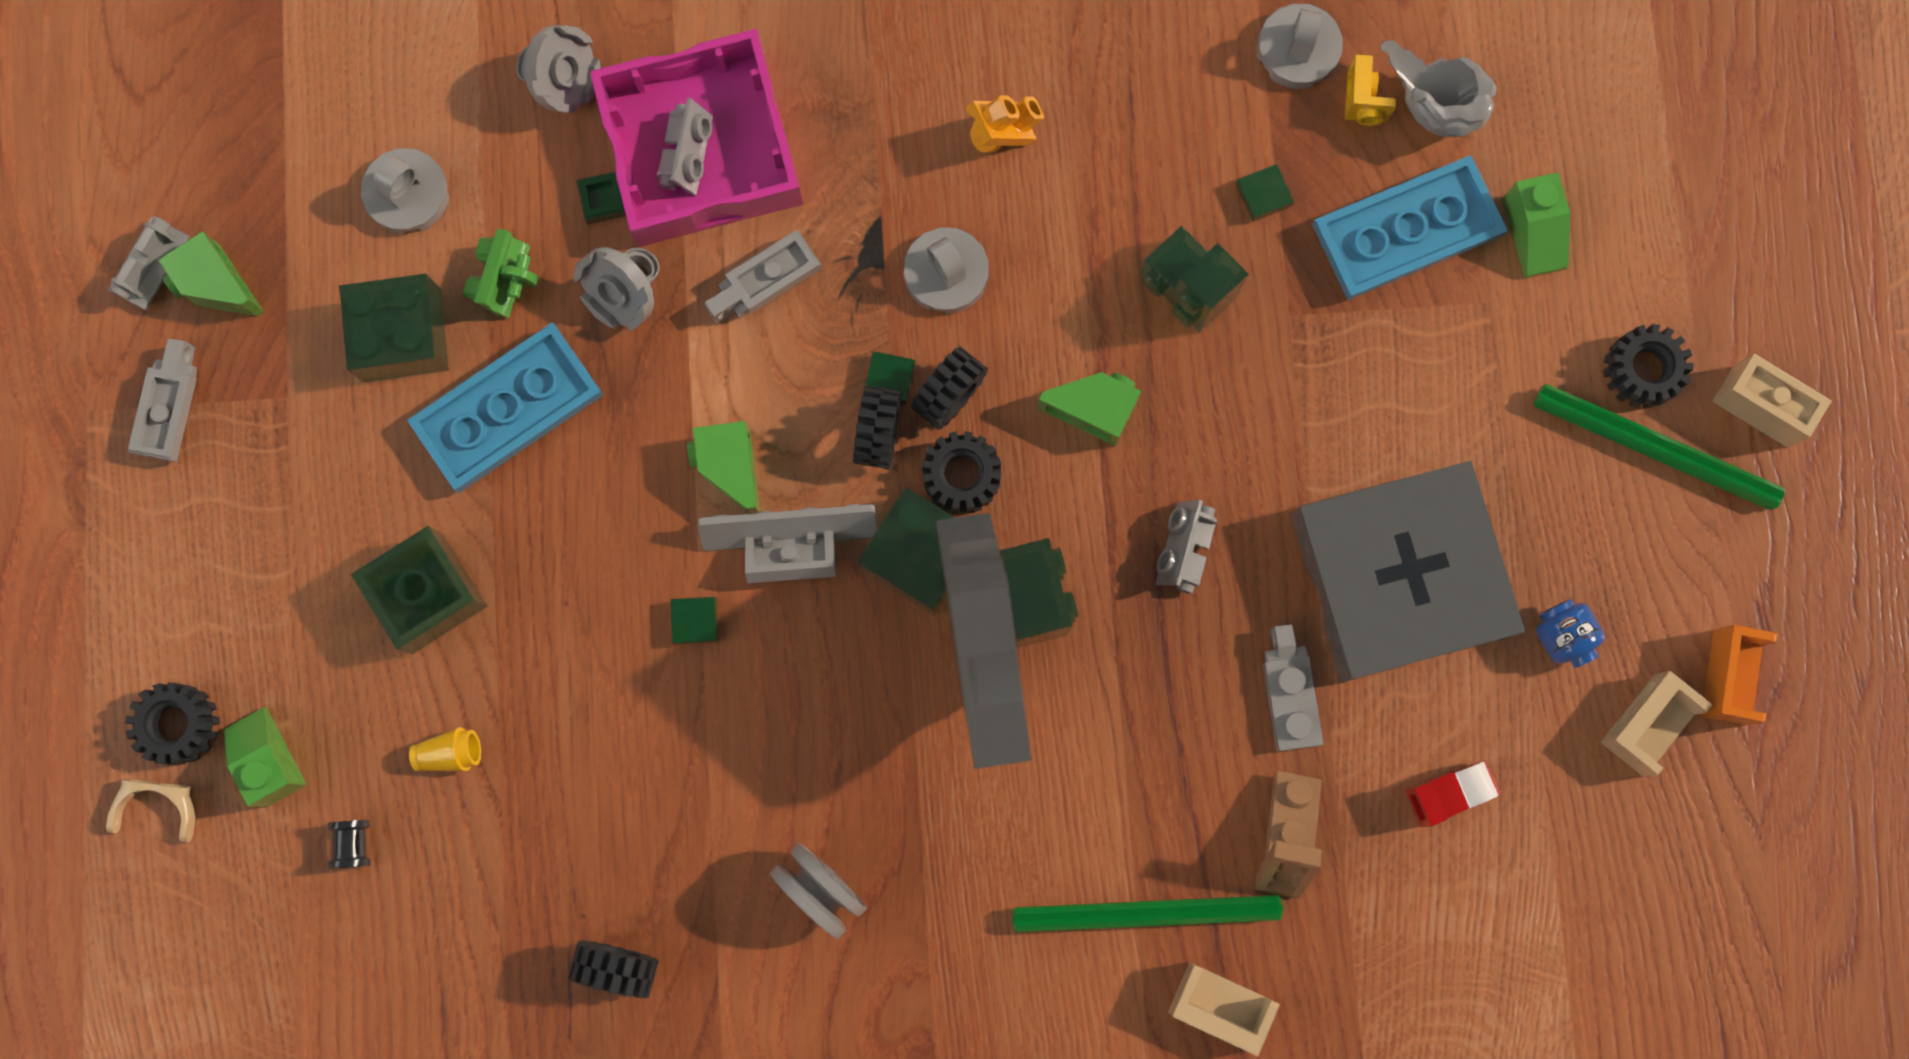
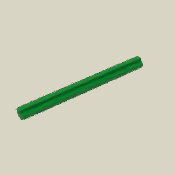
[1533,384,1785,510]
[1012,895,1283,932]

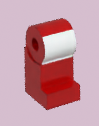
[1404,760,1500,827]

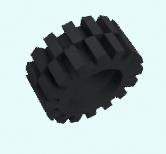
[1603,324,1694,409]
[911,346,988,430]
[853,385,902,469]
[922,431,1002,515]
[125,682,220,765]
[568,940,659,998]

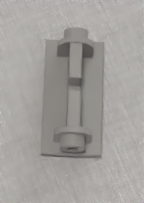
[656,98,713,196]
[108,216,190,310]
[1155,500,1217,594]

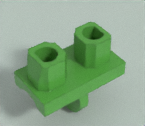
[463,229,538,318]

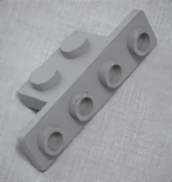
[698,504,878,583]

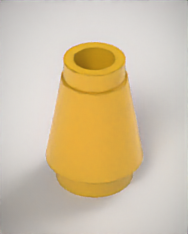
[409,727,481,772]

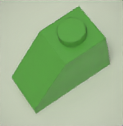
[1502,172,1570,278]
[158,231,264,316]
[1037,372,1141,446]
[687,421,760,514]
[224,707,307,807]

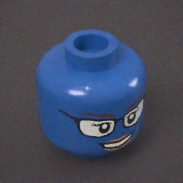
[1536,598,1605,668]

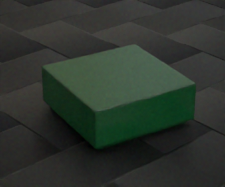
[1236,164,1294,222]
[576,171,626,225]
[865,351,916,405]
[670,597,718,645]

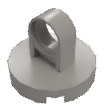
[1257,4,1343,89]
[516,24,601,113]
[361,148,449,234]
[904,227,989,314]
[573,247,660,331]

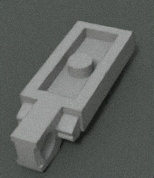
[705,230,822,324]
[128,338,197,462]
[1263,624,1324,752]

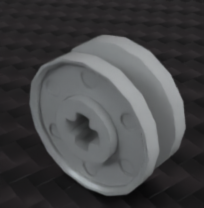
[769,842,867,939]

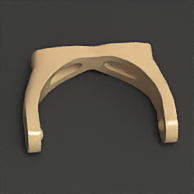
[106,779,195,843]

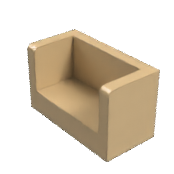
[1712,353,1832,448]
[1601,671,1712,777]
[1168,962,1279,1056]

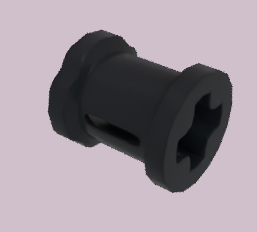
[327,820,371,869]

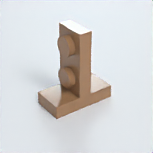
[1255,771,1322,899]

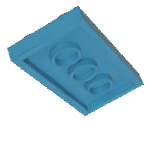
[1312,155,1508,301]
[407,322,604,493]

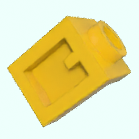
[1345,55,1396,126]

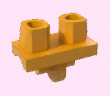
[965,95,1044,153]

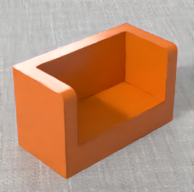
[1701,625,1778,726]

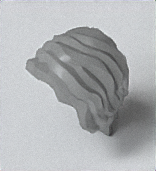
[1379,40,1497,137]

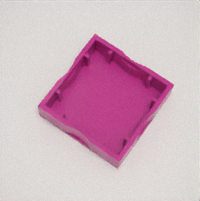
[590,28,803,247]

